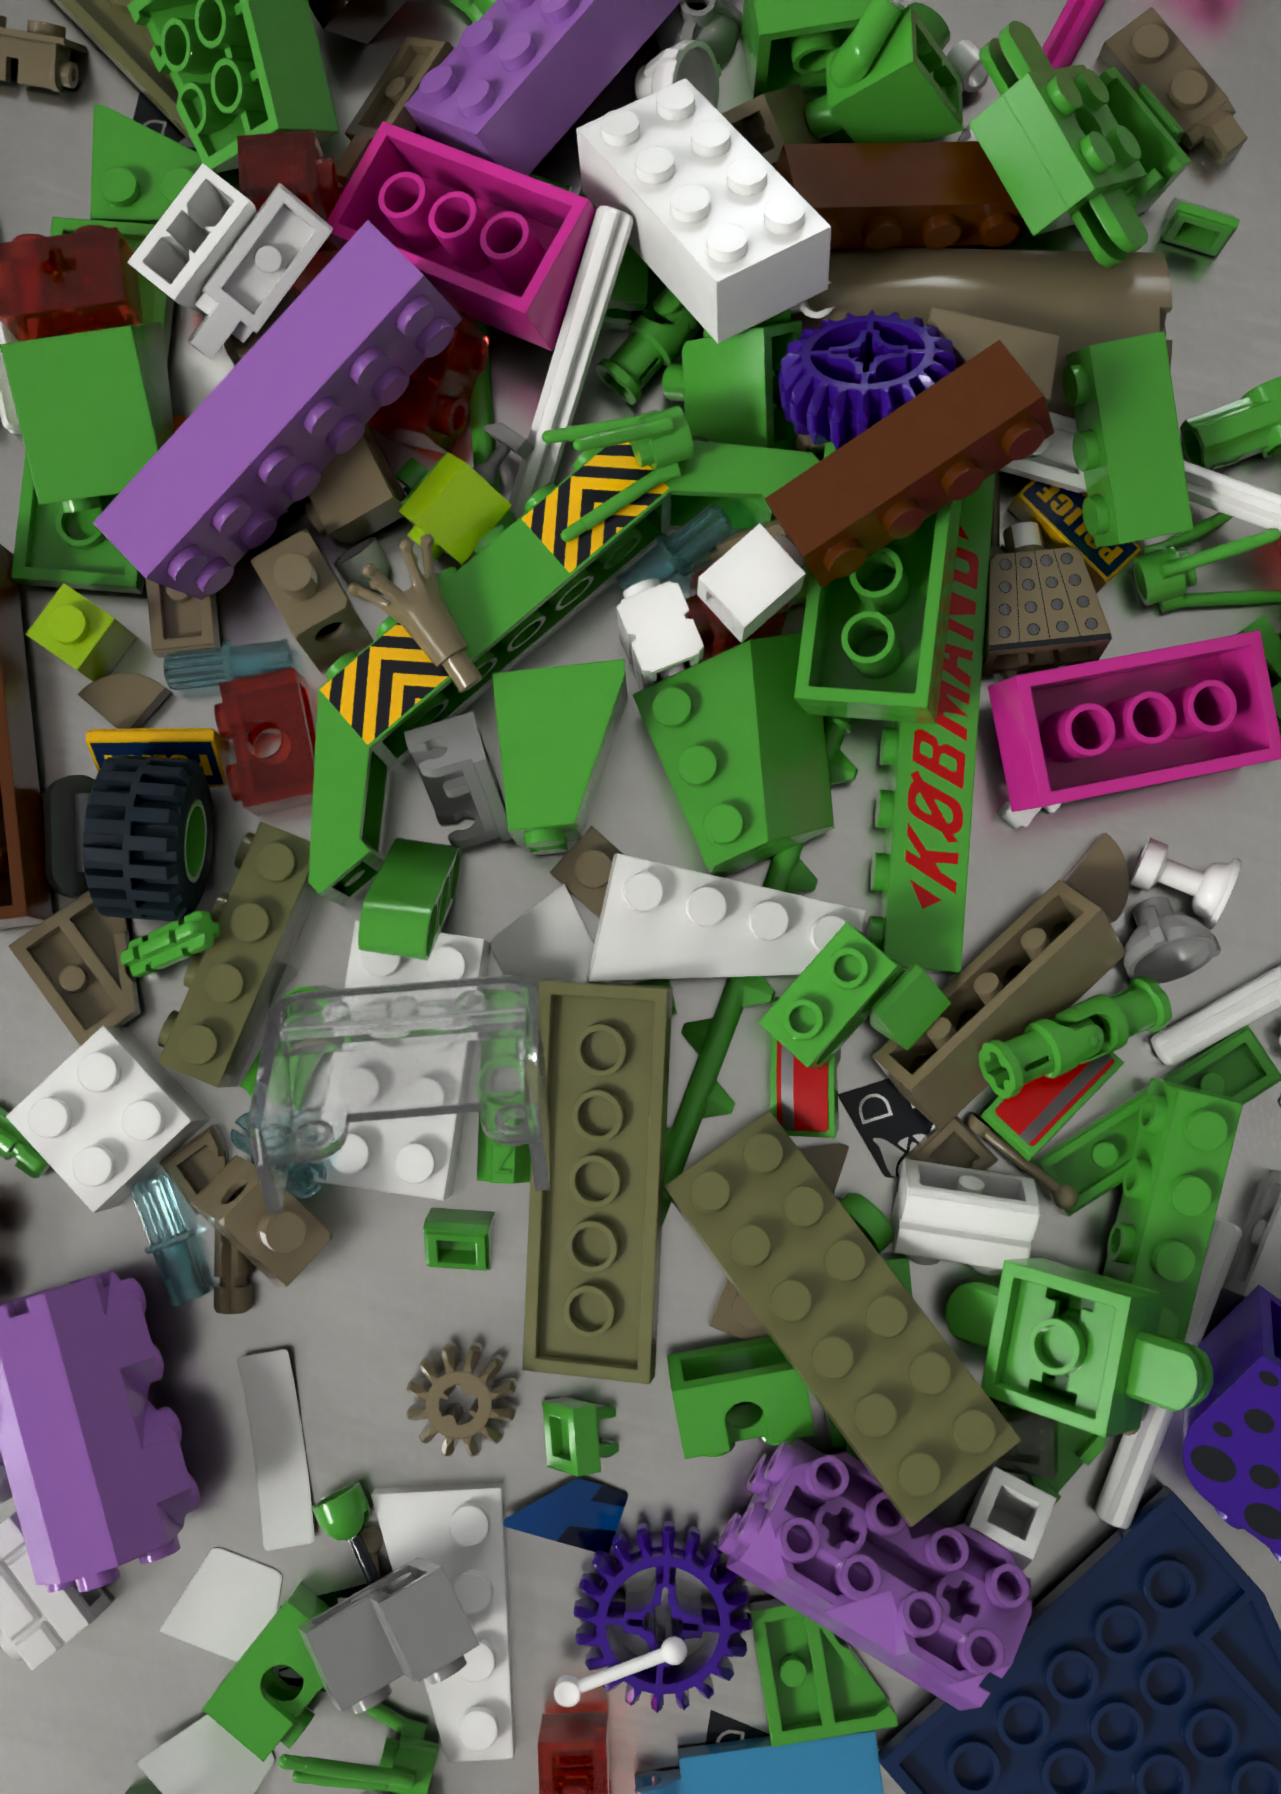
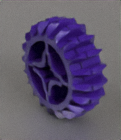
[778,310,957,450]
[573,1520,753,1713]

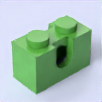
[667,1336,815,1459]
[202,1582,330,1762]

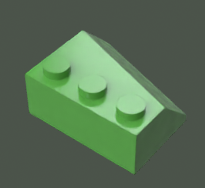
[127,0,339,173]
[632,632,835,878]

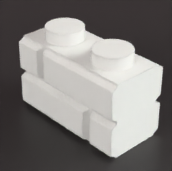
[617,578,704,690]
[891,1159,1040,1276]
[0,1511,111,1670]

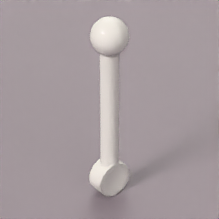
[554,1636,687,1707]

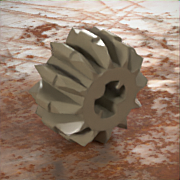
[407,1342,517,1457]

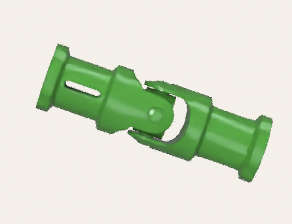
[595,286,703,405]
[978,976,1172,1099]

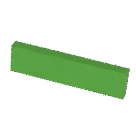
[1031,1025,1281,1217]

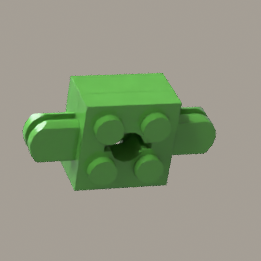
[968,20,1148,268]
[946,1258,1213,1438]

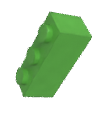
[1062,331,1193,548]

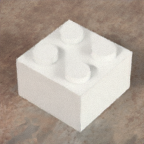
[6,1025,211,1213]

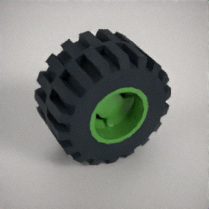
[83,755,213,921]

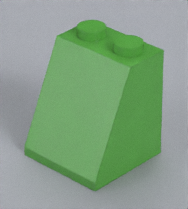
[0,322,175,513]
[492,659,628,855]

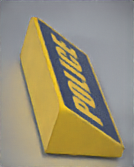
[1008,480,1142,594]
[86,728,229,787]

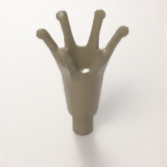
[347,534,483,692]

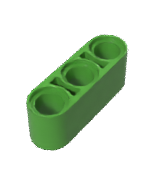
[358,837,461,961]

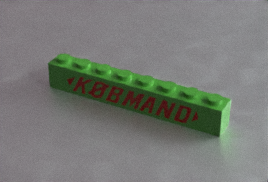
[866,473,995,975]

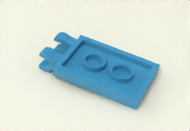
[635,1730,884,1794]

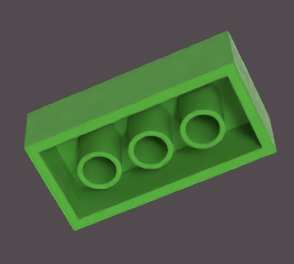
[794,442,963,724]

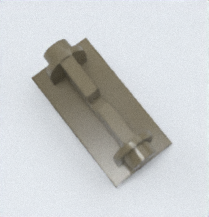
[0,15,87,93]

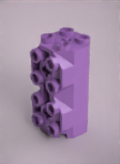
[0,1270,200,1593]
[717,1438,1032,1711]

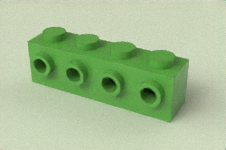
[1103,1077,1243,1342]

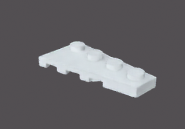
[586,853,866,981]
[371,1482,515,1762]

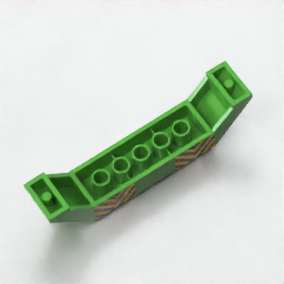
[308,440,820,906]

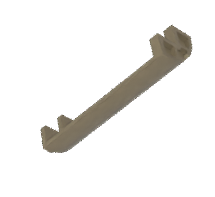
[790,248,1173,419]

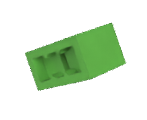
[758,922,905,1070]

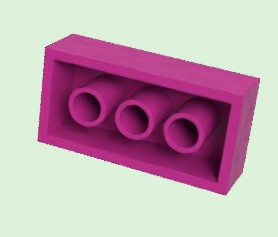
[326,121,596,351]
[987,630,1281,812]

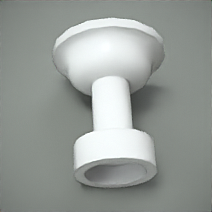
[1130,838,1242,930]

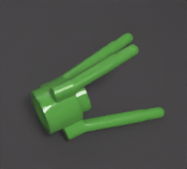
[542,405,694,542]
[1133,512,1281,613]
[278,1703,439,1794]

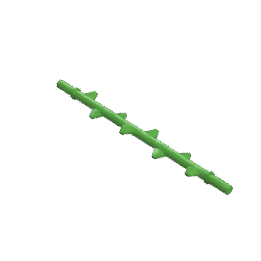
[662,716,858,1226]

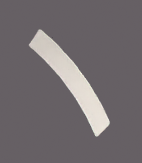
[237,1349,315,1551]

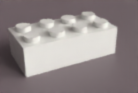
[576,78,831,344]
[313,920,491,1201]

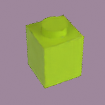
[399,452,512,565]
[26,583,137,681]

